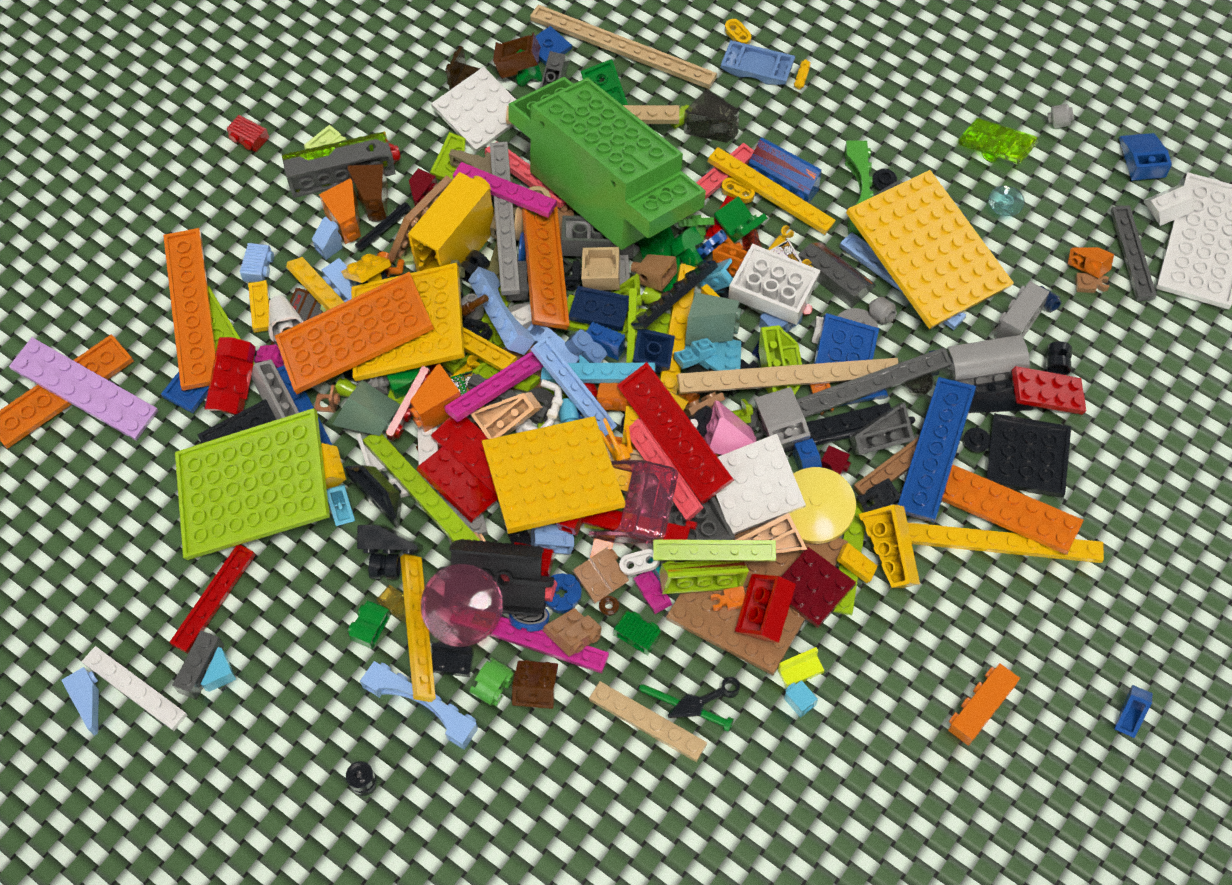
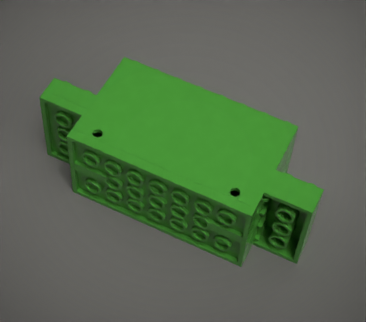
[508,77,706,250]

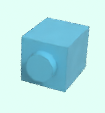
[784,680,818,718]

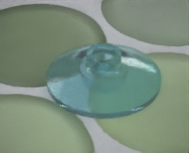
[988,186,1025,216]

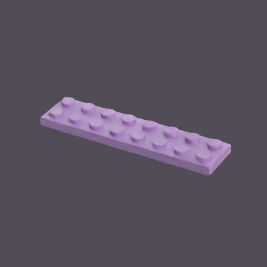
[9,337,158,441]

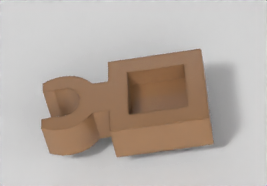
[1075,273,1109,293]

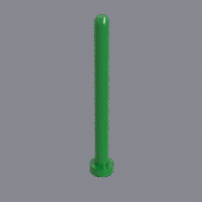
[639,684,734,732]

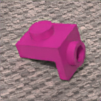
[254,345,284,368]

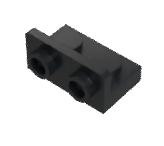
[431,641,474,677]

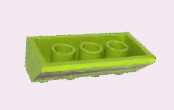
[659,561,749,594]

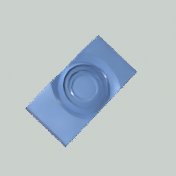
[721,40,795,85]

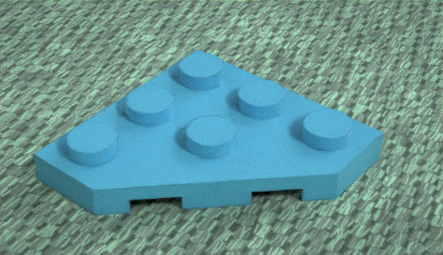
[685,339,741,371]

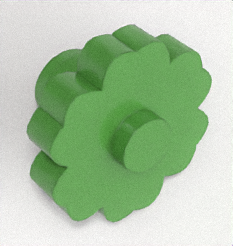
[678,215,715,240]

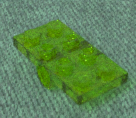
[958,118,1038,165]

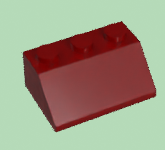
[735,574,796,643]

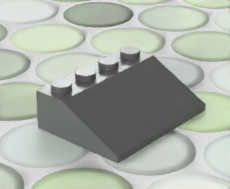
[641,493,735,566]

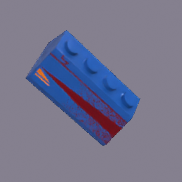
[749,137,822,203]

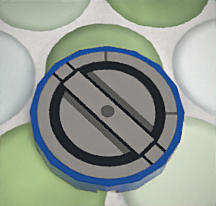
[509,608,549,632]

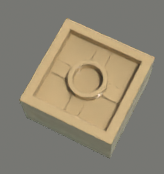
[581,247,621,290]

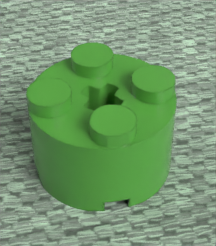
[470,657,514,707]

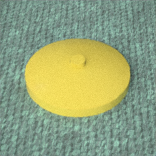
[789,467,856,544]

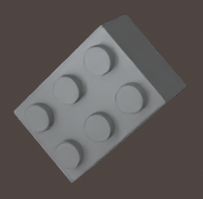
[995,281,1049,339]

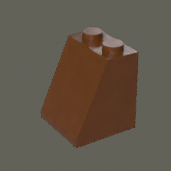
[347,164,388,221]

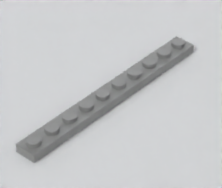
[490,142,520,295]

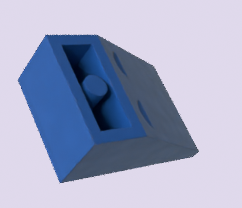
[1119,133,1172,180]

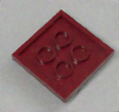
[781,547,856,628]

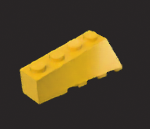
[858,505,920,589]

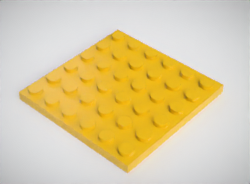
[351,263,465,381]
[482,416,625,534]

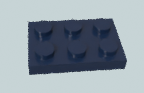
[569,286,629,331]

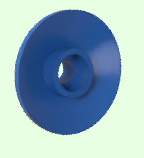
[518,232,526,261]

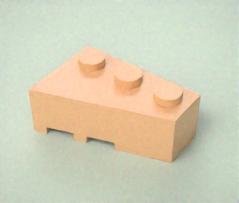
[471,392,543,439]
[734,512,807,553]

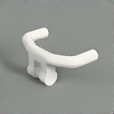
[523,379,563,431]

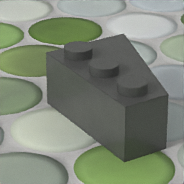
[849,403,915,455]

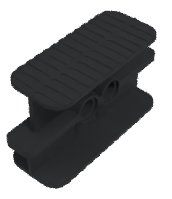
[437,539,555,616]

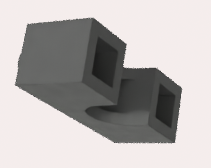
[172,631,225,700]

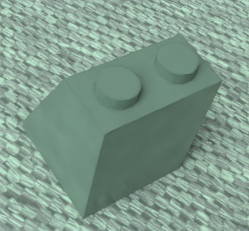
[685,292,742,345]
[333,380,400,436]

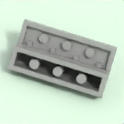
[947,335,1030,385]

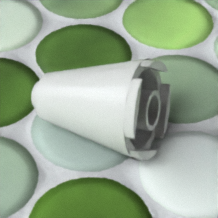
[268,295,304,342]

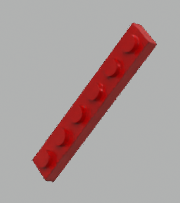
[169,545,255,654]

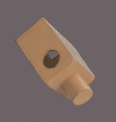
[631,254,678,291]

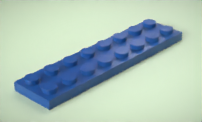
[898,377,976,523]

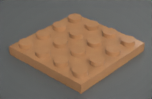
[388,175,452,262]

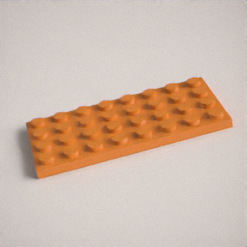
[275,272,434,394]

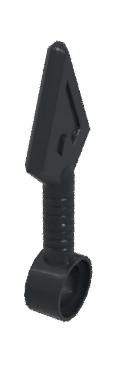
[668,677,740,718]

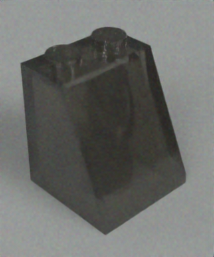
[684,89,740,143]

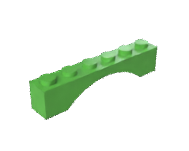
[844,140,873,238]

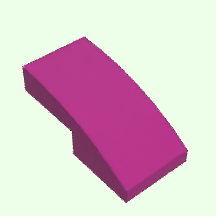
[633,571,672,614]

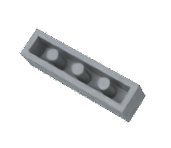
[251,359,299,420]

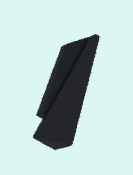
[969,379,1034,413]

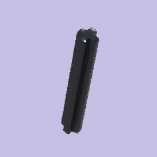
[355,202,411,252]

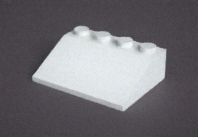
[728,244,821,325]

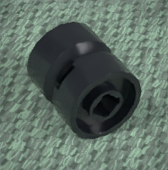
[461,250,490,284]
[1046,341,1072,375]
[368,553,401,580]
[346,761,377,796]

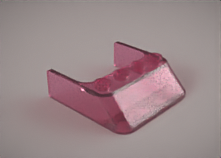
[588,460,678,543]

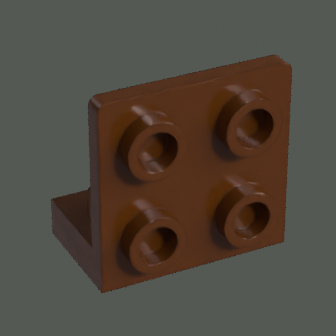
[512,660,558,709]

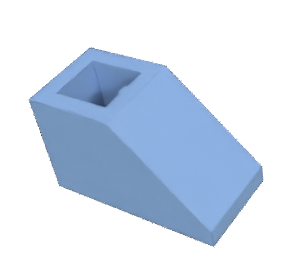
[312,217,343,260]

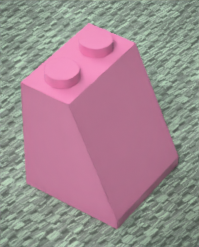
[704,400,757,455]

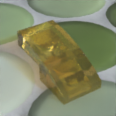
[376,585,406,624]

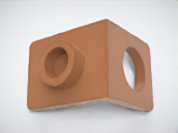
[314,385,340,413]

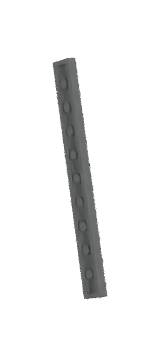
[796,347,952,418]

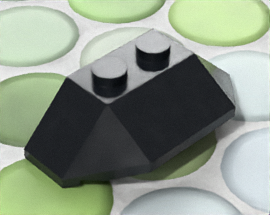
[345,465,402,528]

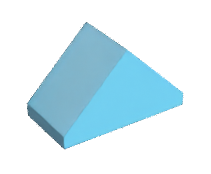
[327,484,355,526]
[201,647,236,692]

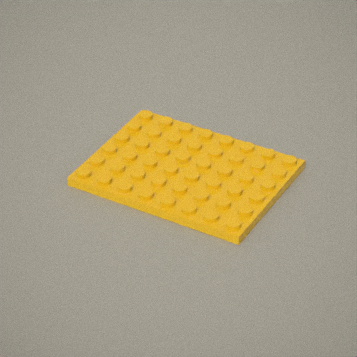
[846,170,1014,329]

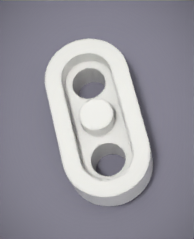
[619,549,660,576]

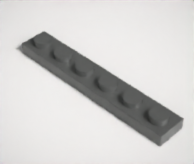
[1110,205,1157,301]

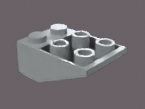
[754,387,811,449]

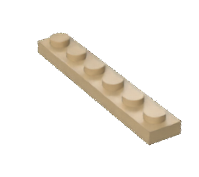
[589,681,707,762]

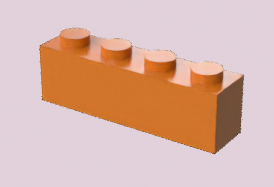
[948,663,1020,746]

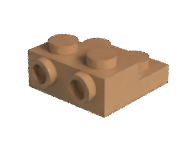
[572,547,629,604]
[543,608,602,657]

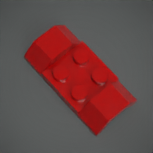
[204,337,256,415]

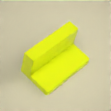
[778,647,824,688]

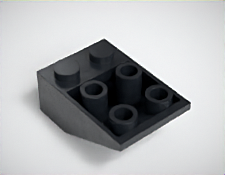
[357,524,423,554]

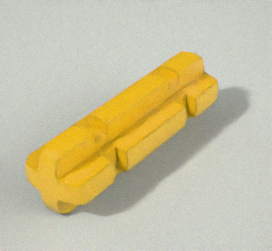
[794,59,811,90]

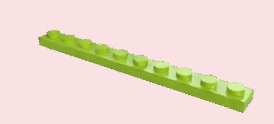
[362,433,480,542]

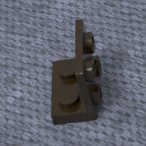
[445,46,480,90]

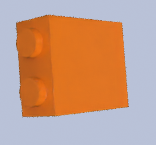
[319,178,361,245]
[410,364,461,432]

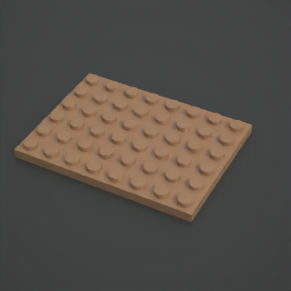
[666,521,848,676]

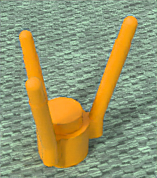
[600,418,634,463]

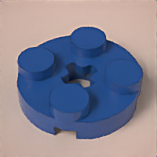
[697,229,727,259]
[545,573,582,614]

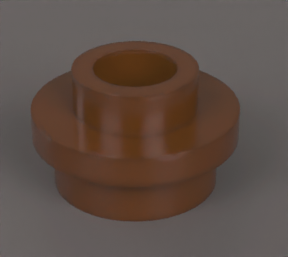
[599,596,619,616]

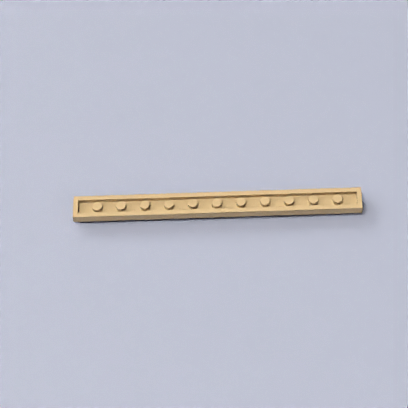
[530,4,717,89]
[677,358,898,394]

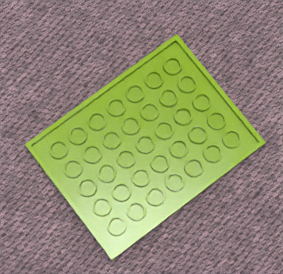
[175,408,330,560]

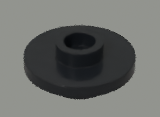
[872,168,897,190]
[963,428,991,453]

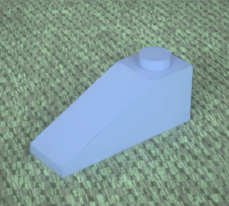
[61,667,99,736]

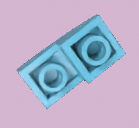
[674,338,717,369]

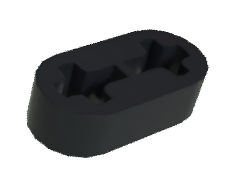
[462,318,493,340]

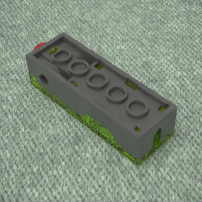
[282,131,401,198]

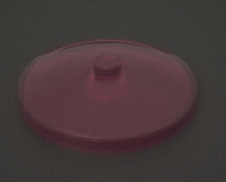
[421,564,503,647]

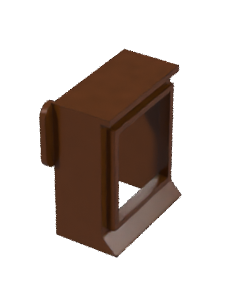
[493,32,541,79]

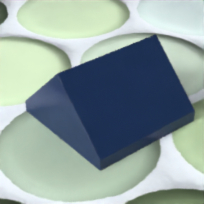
[632,329,675,373]

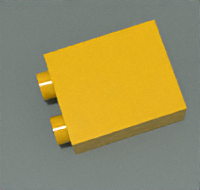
[408,172,494,272]

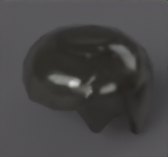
[904,374,934,396]

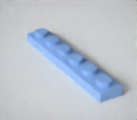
[530,336,617,436]

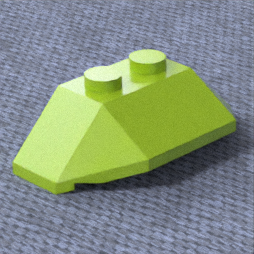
[759,325,802,395]

